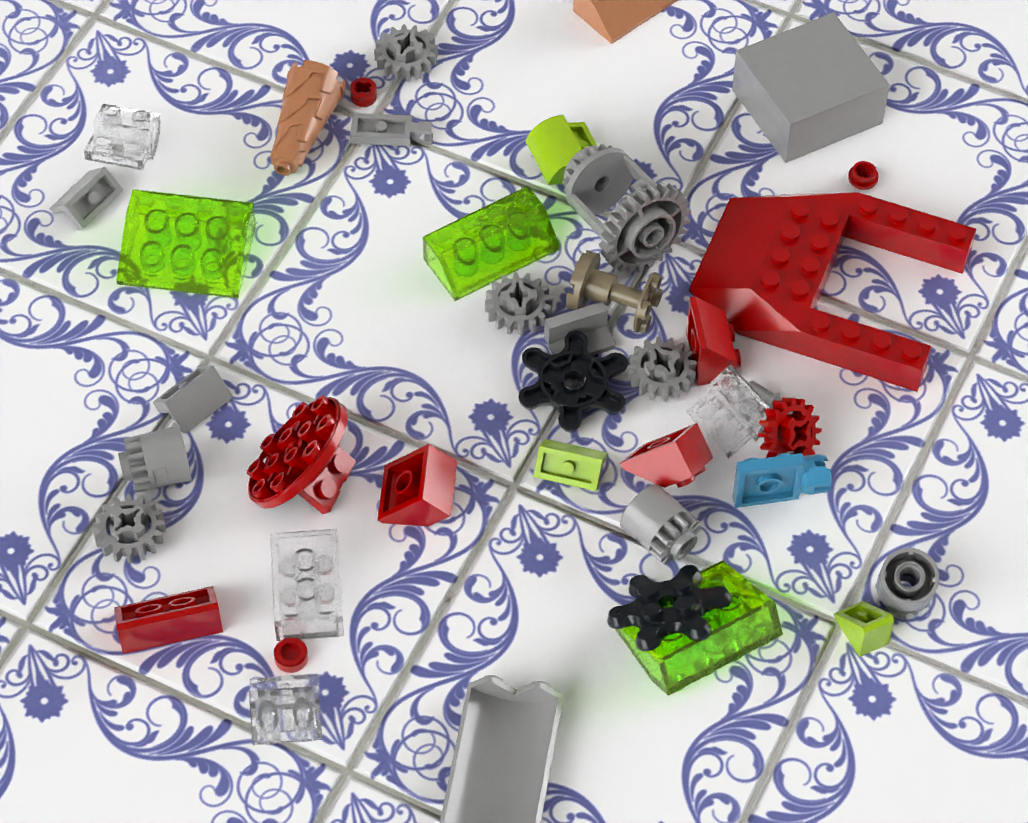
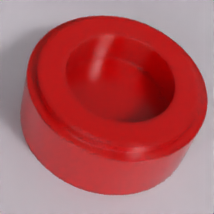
[274,637,308,673]

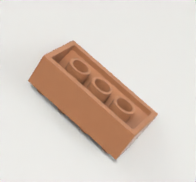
[573,0,678,44]

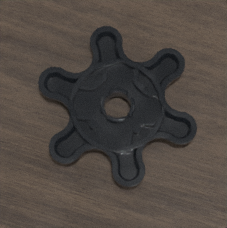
[518,331,628,433]
[607,565,732,651]

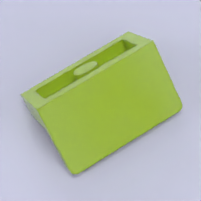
[533,439,607,491]

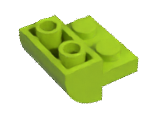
[525,115,597,185]

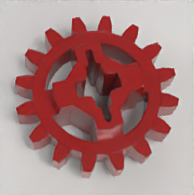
[758,397,822,458]

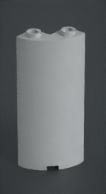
[440,675,564,823]

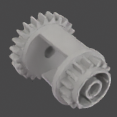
[562,144,691,274]

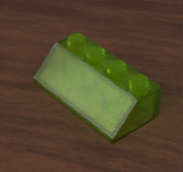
[422,186,560,301]

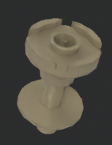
[566,250,663,334]

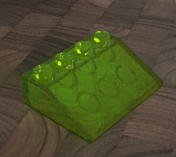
[116,189,256,298]
[615,560,783,696]

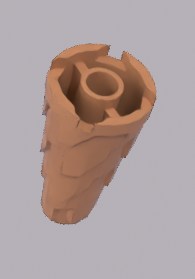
[270,60,346,176]

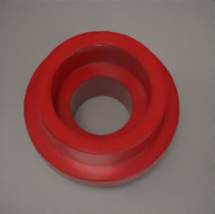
[848,161,879,190]

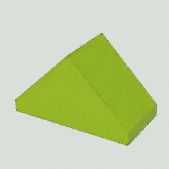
[833,601,894,657]

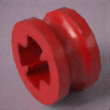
[350,77,377,107]

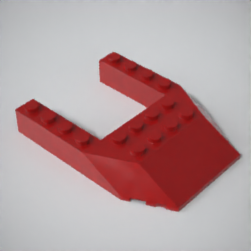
[689,192,976,392]

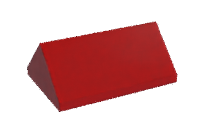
[114,586,223,654]

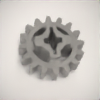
[374,24,438,82]
[485,272,553,336]
[627,337,697,402]
[92,494,166,563]

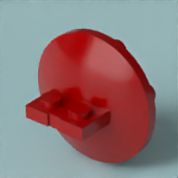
[247,395,356,514]

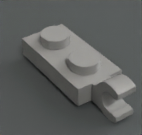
[350,113,433,146]

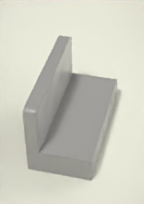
[49,167,123,230]
[544,301,616,356]
[153,365,233,433]

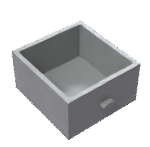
[732,12,890,163]

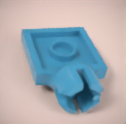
[732,453,832,508]

